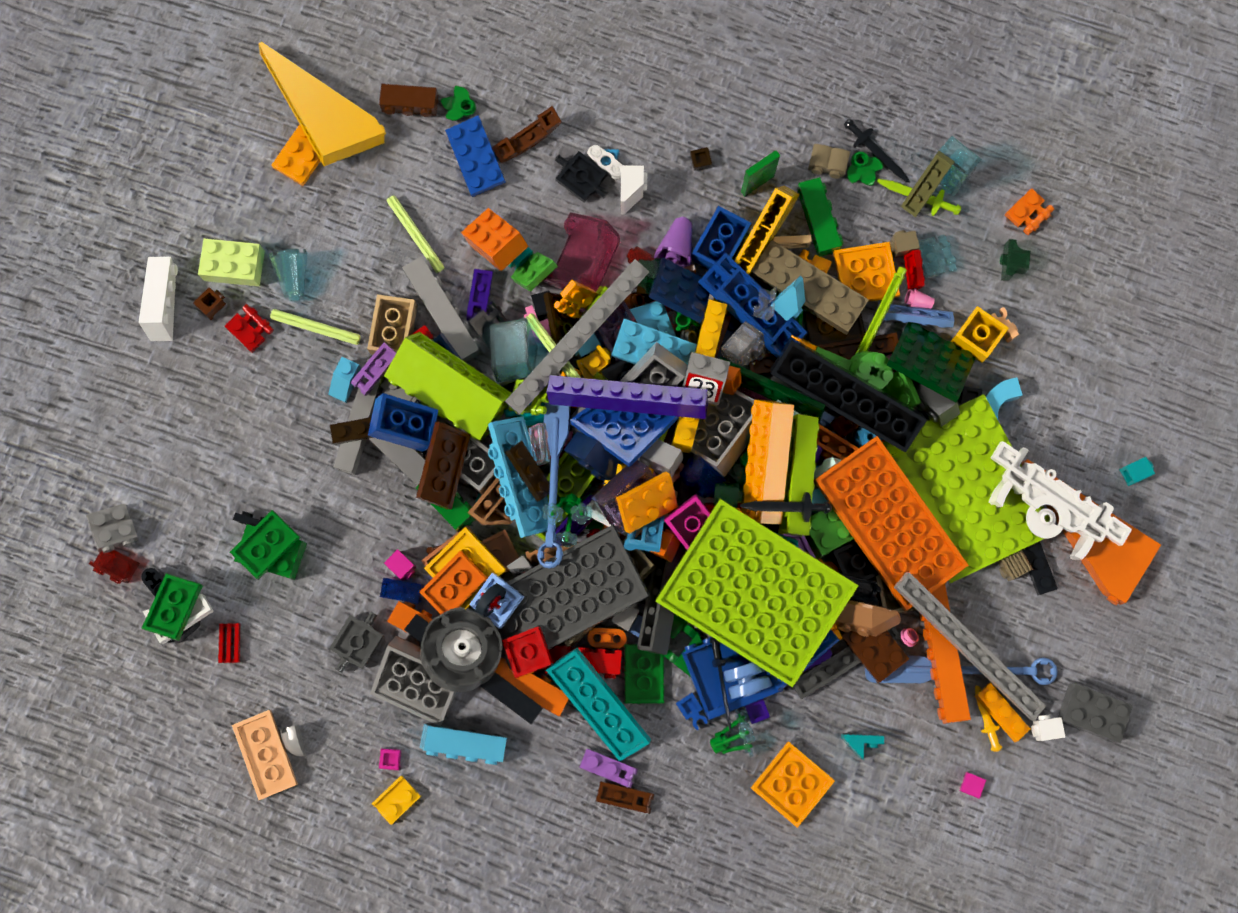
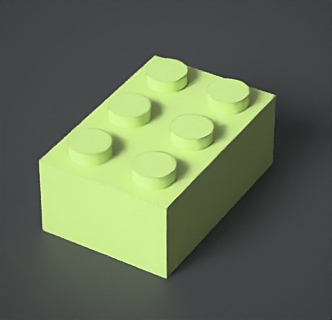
[198,239,265,287]

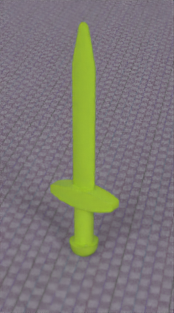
[877,179,961,216]

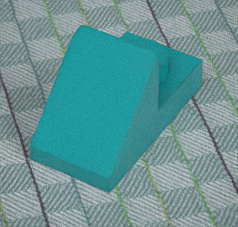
[841,734,884,760]

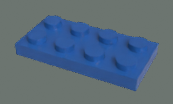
[445,115,506,197]

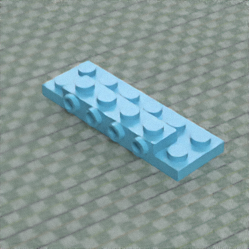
[488,416,556,538]

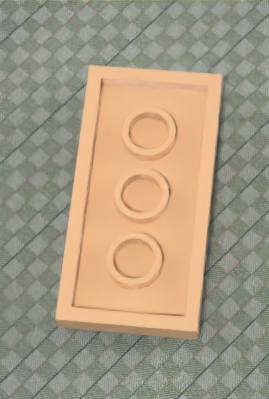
[232,710,298,800]

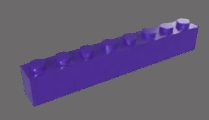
[547,375,708,419]

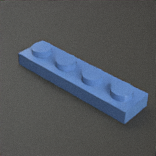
[877,302,955,328]

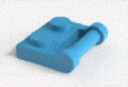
[624,515,665,552]

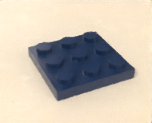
[649,257,710,323]

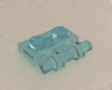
[918,235,957,278]

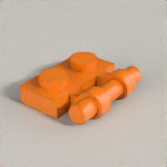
[1005,188,1054,235]

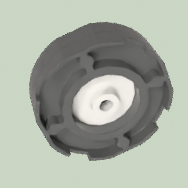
[420,608,502,692]

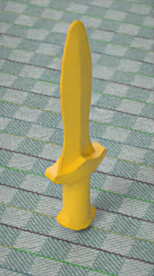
[975,685,1003,752]

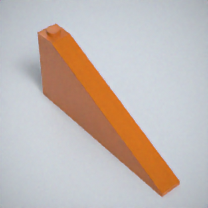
[1021,459,1161,605]

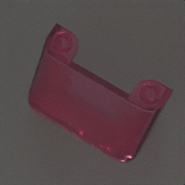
[543,212,620,292]

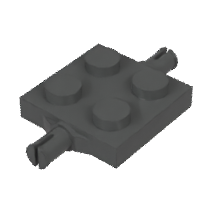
[329,611,384,673]

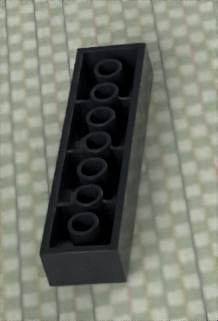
[770,337,927,453]

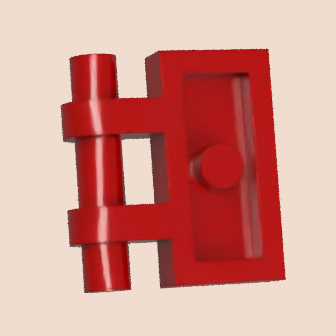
[224,304,274,353]

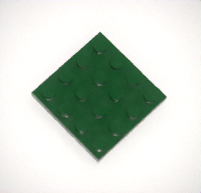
[887,322,976,403]

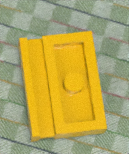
[372,775,421,825]

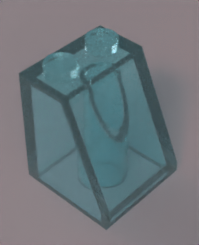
[490,318,538,383]

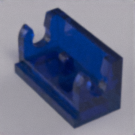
[380,578,425,604]

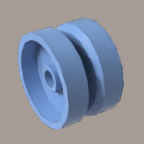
[723,662,772,699]

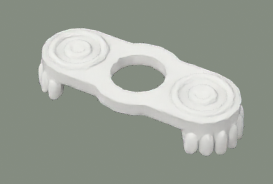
[587,145,622,180]

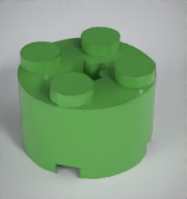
[849,351,893,389]

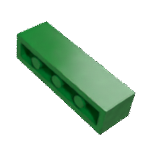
[797,177,843,257]

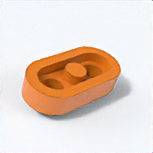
[587,628,627,649]

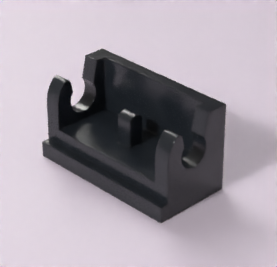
[842,574,881,606]

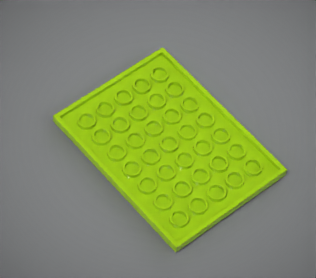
[883,394,1050,584]
[655,499,858,687]

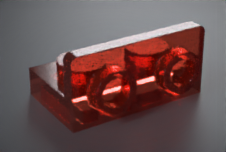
[89,550,140,584]

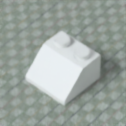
[621,165,647,214]

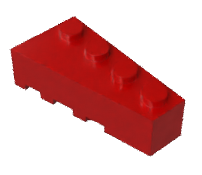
[542,646,622,679]

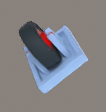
[469,573,524,629]

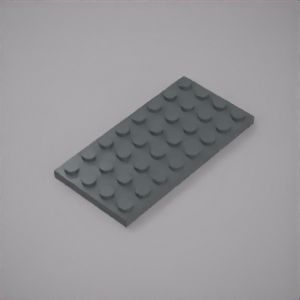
[494,525,650,670]

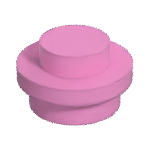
[900,628,919,647]

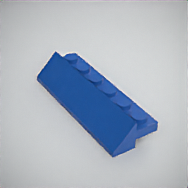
[698,253,807,358]

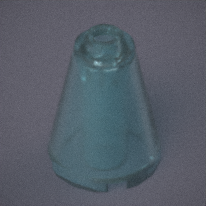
[269,249,307,301]

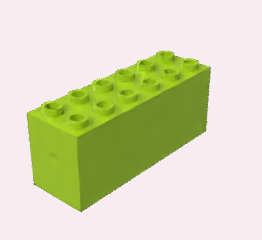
[384,332,512,440]

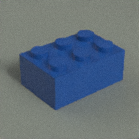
[691,206,752,270]
[368,393,438,452]

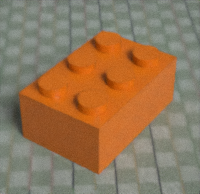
[461,208,529,271]

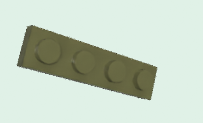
[901,151,955,217]

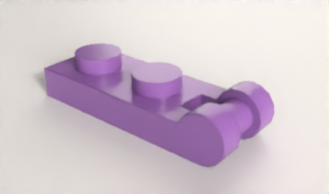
[351,342,397,396]
[579,749,638,788]

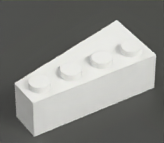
[139,257,178,341]

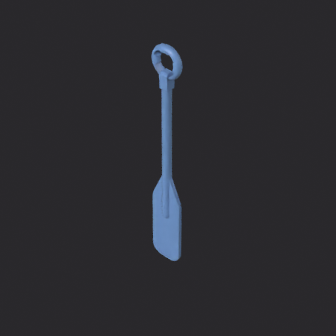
[537,403,571,569]
[865,655,1058,685]

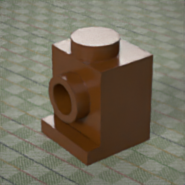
[193,287,226,320]

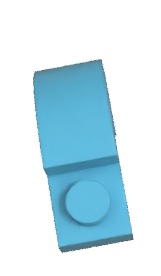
[985,377,1022,421]

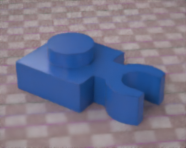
[676,693,708,730]

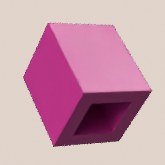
[384,549,416,581]

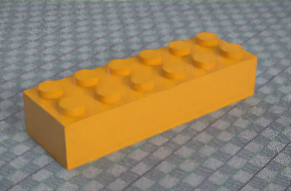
[741,400,794,524]

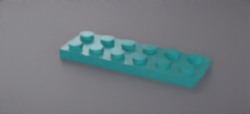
[546,648,652,761]

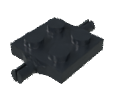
[555,151,608,203]

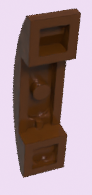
[492,106,562,163]

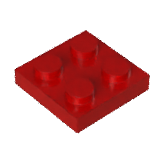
[502,626,553,678]

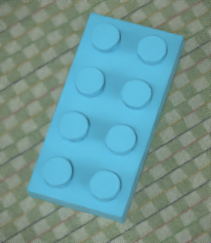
[611,319,697,381]

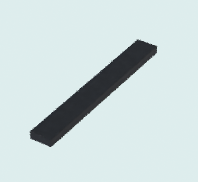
[404,614,543,725]

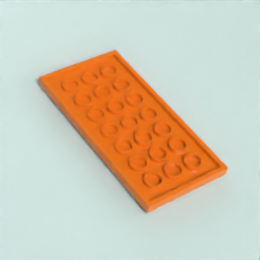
[814,436,969,611]

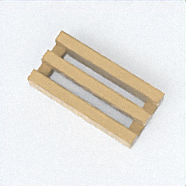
[773,235,811,249]

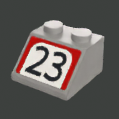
[682,352,730,406]

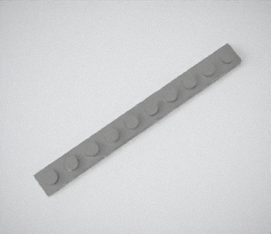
[505,259,649,415]
[894,572,1046,721]

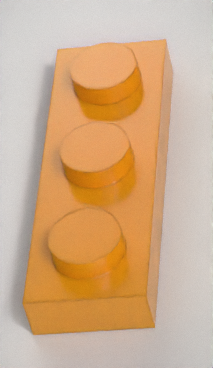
[975,683,1031,743]

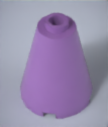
[654,217,692,268]

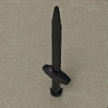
[844,119,909,183]
[740,492,832,522]
[710,637,731,732]

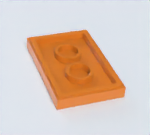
[420,550,488,615]

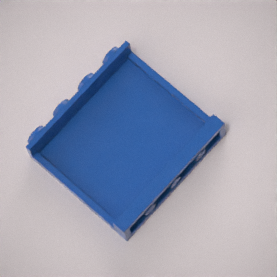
[681,637,783,720]

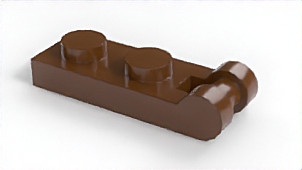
[596,781,655,814]

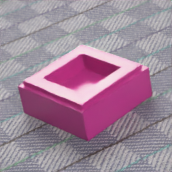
[379,748,401,770]
[959,772,986,799]

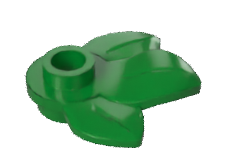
[441,86,476,121]
[847,152,883,186]

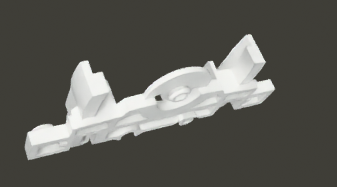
[989,441,1132,560]

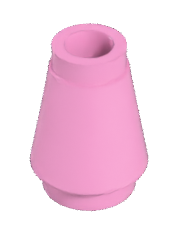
[904,289,934,309]

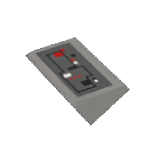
[507,556,532,577]

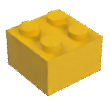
[951,306,1009,363]

